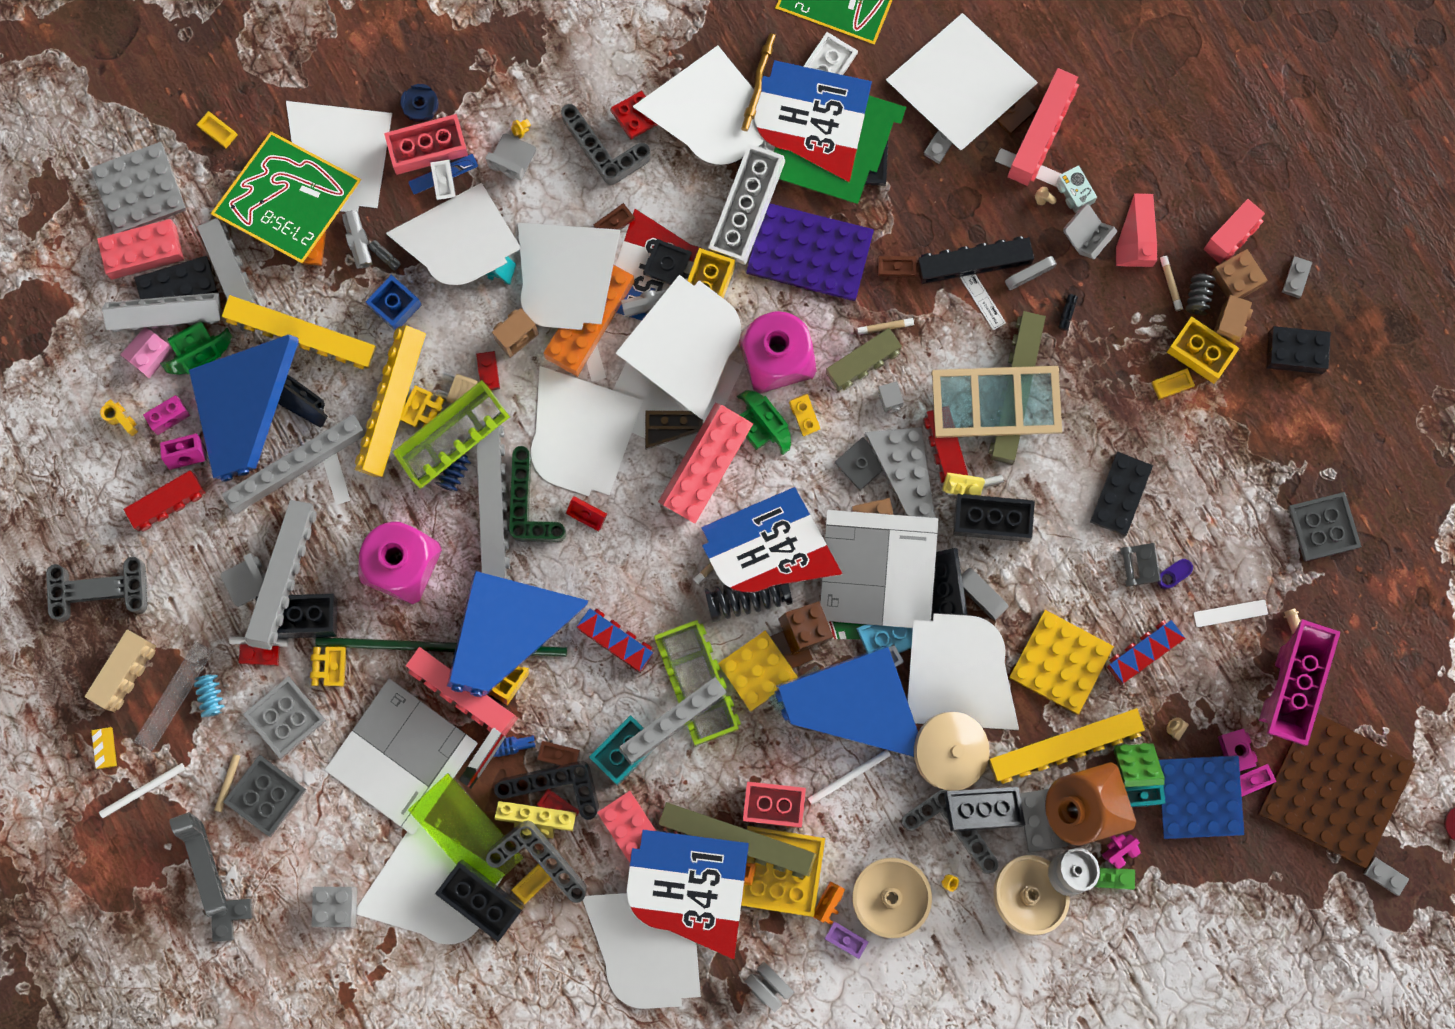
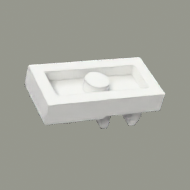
[430,160,456,200]

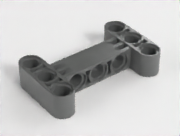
[46,557,148,622]

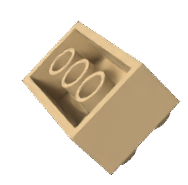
[85,630,156,713]

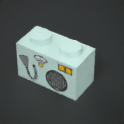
[1056,165,1097,213]

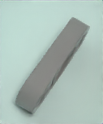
[1005,256,1057,290]

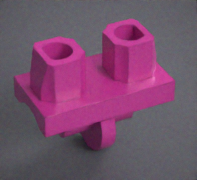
[1102,834,1141,869]

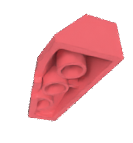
[1116,194,1157,267]

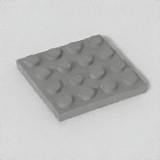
[91,142,187,234]

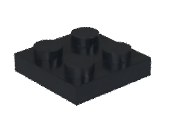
[643,239,692,285]

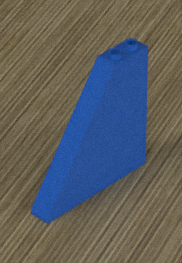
[189,334,299,482]
[447,571,588,697]
[774,646,918,757]

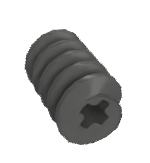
[1186,274,1216,315]

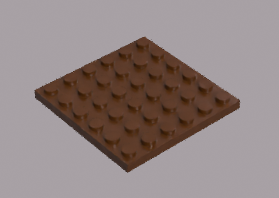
[1258,713,1416,869]

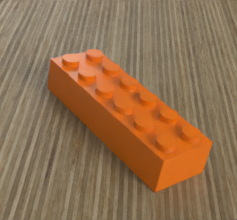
[543,265,635,377]

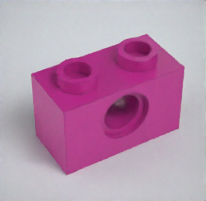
[143,395,191,435]
[160,433,206,470]
[1218,729,1257,771]

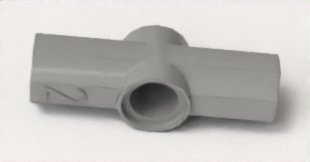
[342,210,372,269]
[621,289,667,317]

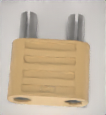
[436,372,479,404]

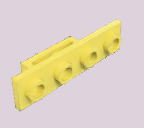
[495,801,576,839]

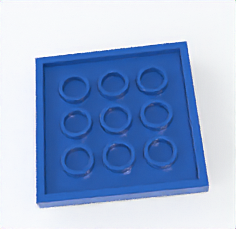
[1158,755,1244,839]

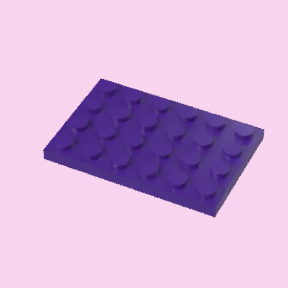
[746,203,874,301]

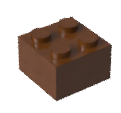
[778,601,834,654]

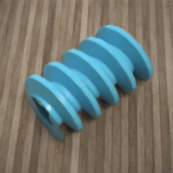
[194,675,225,717]

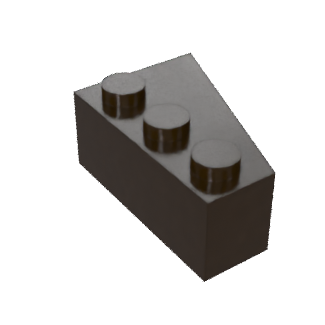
[645,411,703,450]

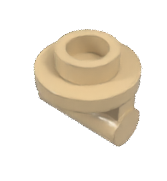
[1035,186,1056,205]
[1167,718,1189,741]

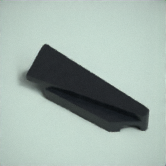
[278,375,328,428]

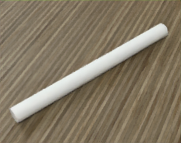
[807,750,891,805]
[99,763,186,818]

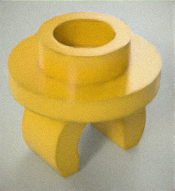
[511,119,531,138]

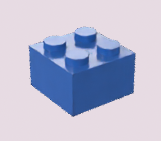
[366,275,422,331]

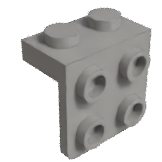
[486,133,536,180]
[1063,204,1117,259]
[221,553,266,607]

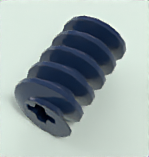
[434,449,472,491]

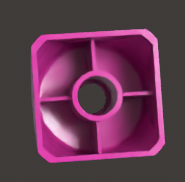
[739,311,817,394]
[358,521,442,604]

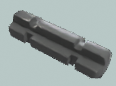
[369,240,401,271]

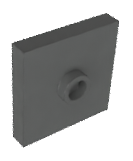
[834,437,882,490]

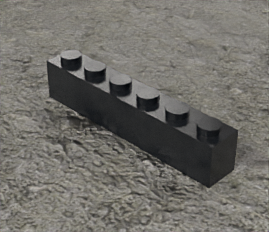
[917,236,1034,284]

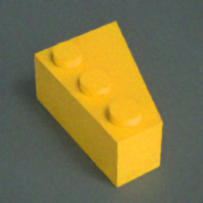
[488,667,529,706]

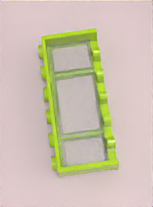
[393,380,510,489]
[654,620,741,747]

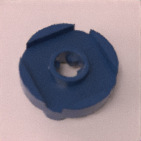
[401,84,439,122]

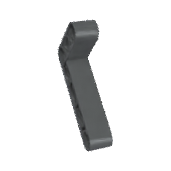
[561,104,651,185]
[901,790,998,874]
[169,812,228,917]
[486,821,587,903]

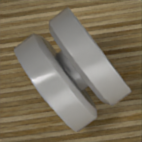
[1048,848,1100,896]
[744,962,795,1012]

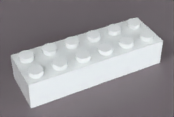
[708,144,785,265]

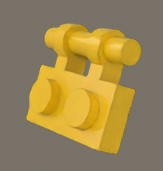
[400,385,445,428]
[310,647,346,687]

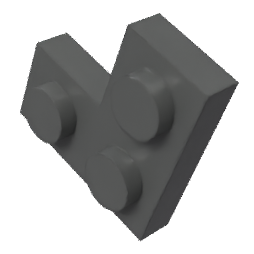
[211,899,253,942]

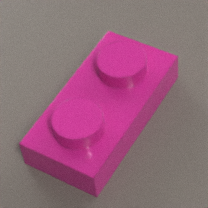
[1240,764,1276,796]

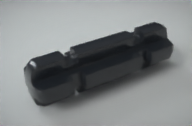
[1058,294,1078,331]

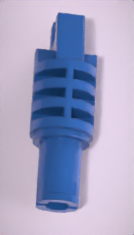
[493,735,536,757]

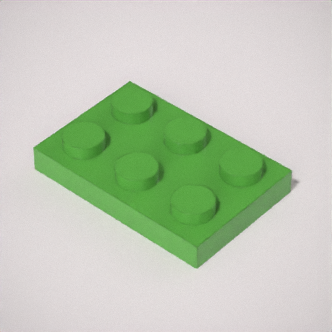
[1114,743,1165,787]

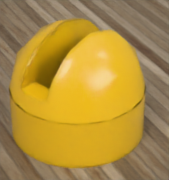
[941,874,959,892]

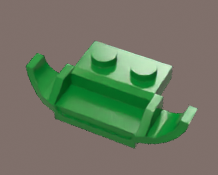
[160,321,232,375]
[736,390,791,455]

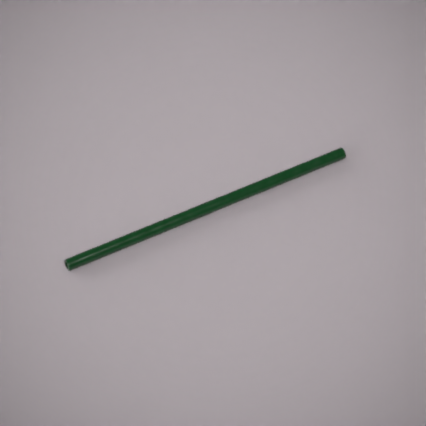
[315,637,567,657]

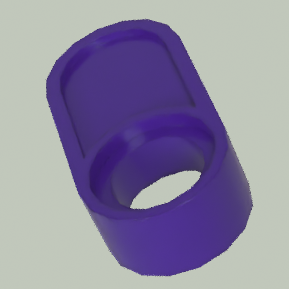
[1158,559,1193,589]

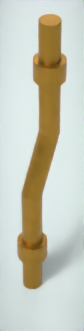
[741,33,776,132]

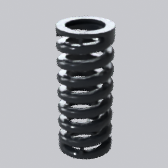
[705,583,793,623]

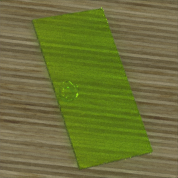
[408,773,524,884]

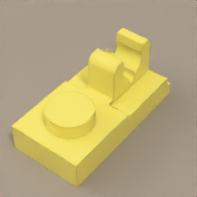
[942,473,985,496]

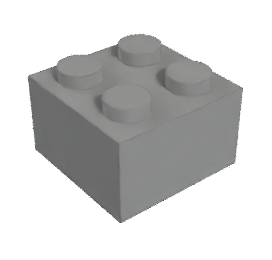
[312,887,357,927]

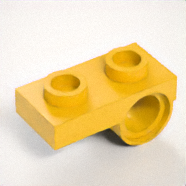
[789,393,821,436]
[100,399,138,436]

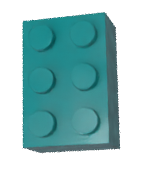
[589,715,654,786]

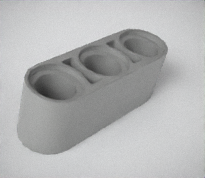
[962,568,1009,621]

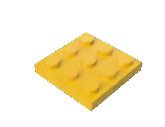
[718,630,798,712]

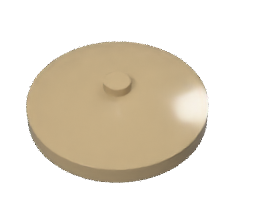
[914,712,989,791]
[993,855,1070,936]
[852,858,932,938]

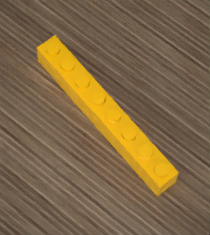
[222,295,376,370]
[354,325,426,477]
[988,708,1145,784]

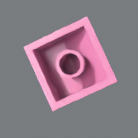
[120,327,174,378]

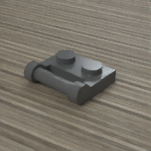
[1120,543,1161,587]

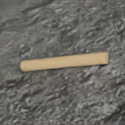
[214,754,241,812]

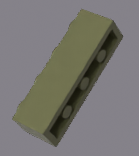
[826,328,902,391]

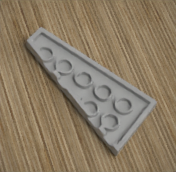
[864,427,938,538]

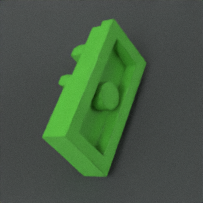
[1094,867,1135,890]

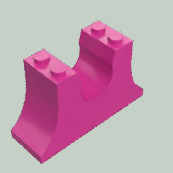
[1259,619,1340,746]

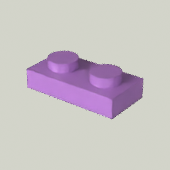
[825,922,869,959]

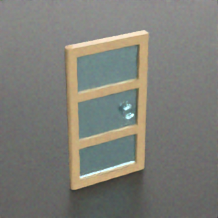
[931,366,1062,438]

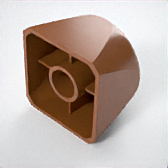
[1045,762,1136,846]

